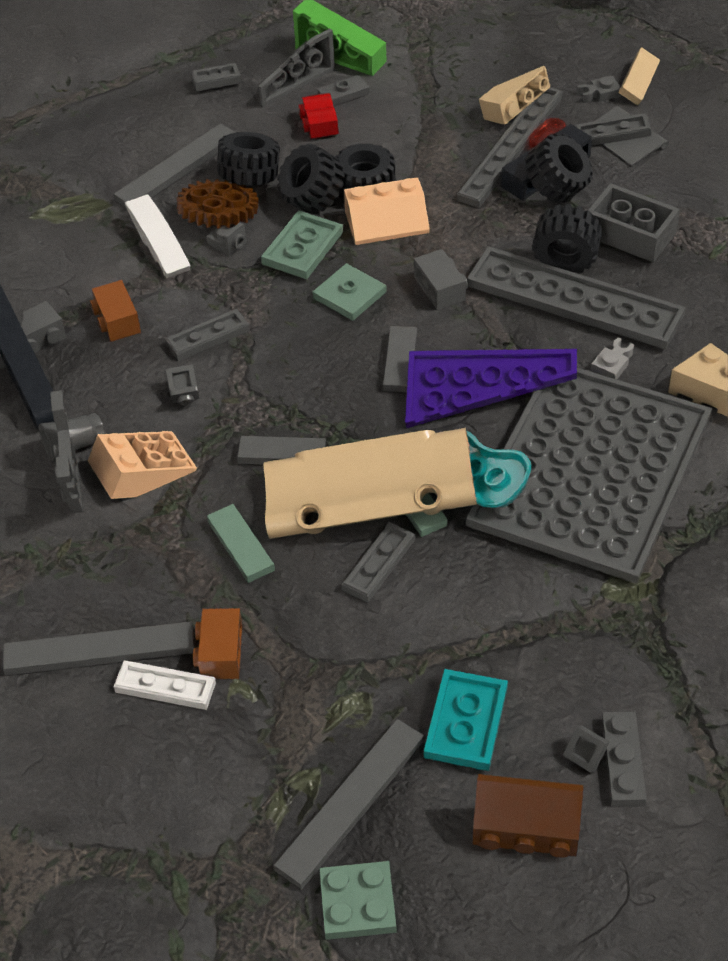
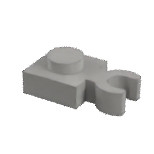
[591,338,634,379]

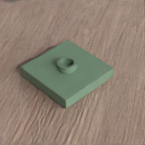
[312,263,387,321]

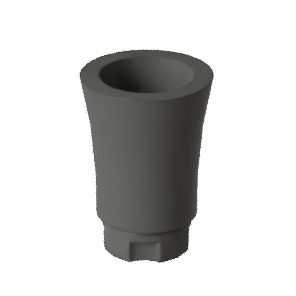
[39,413,105,462]

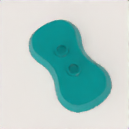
[467,431,531,508]

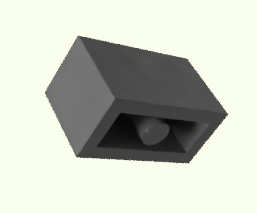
[414,249,468,310]

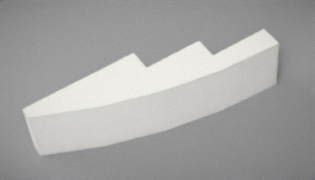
[125,194,190,279]

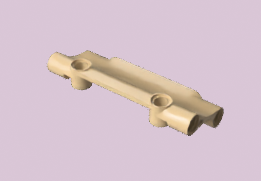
[264,428,477,539]

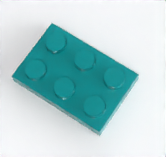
[424,669,508,771]

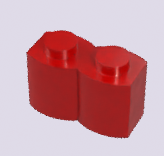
[298,93,339,139]

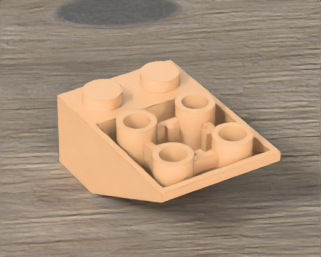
[88,431,197,499]

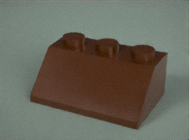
[473,774,584,858]

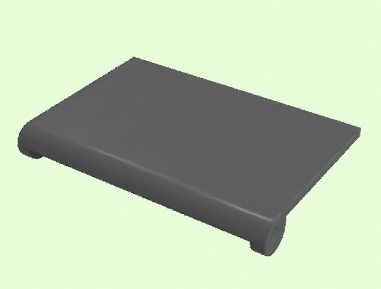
[594,106,669,167]

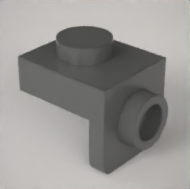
[165,364,199,405]

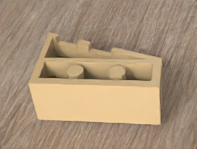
[668,343,728,417]

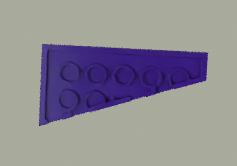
[405,349,577,428]

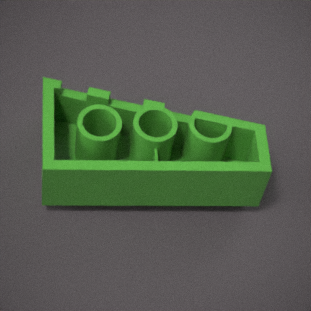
[293,0,387,76]

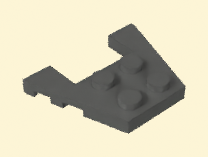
[50,390,83,513]

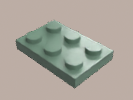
[261,210,343,279]

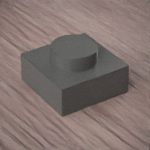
[563,725,610,773]

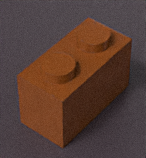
[90,280,141,342]
[193,608,243,679]

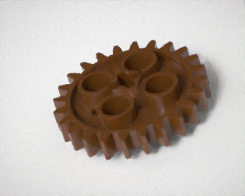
[177,179,258,229]

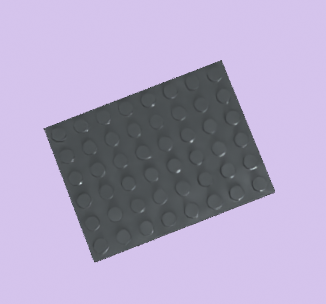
[466,368,712,584]

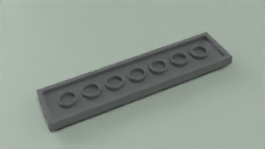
[467,246,686,350]

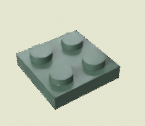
[319,861,397,940]

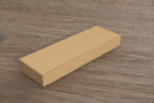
[618,47,660,106]

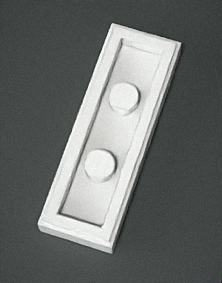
[114,660,216,710]

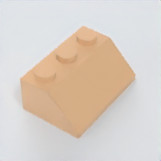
[344,177,430,245]

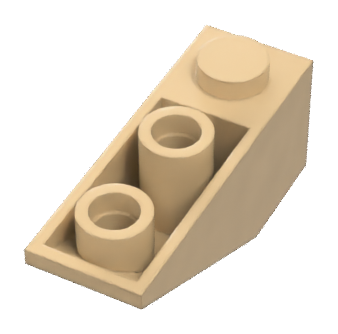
[479,66,550,125]

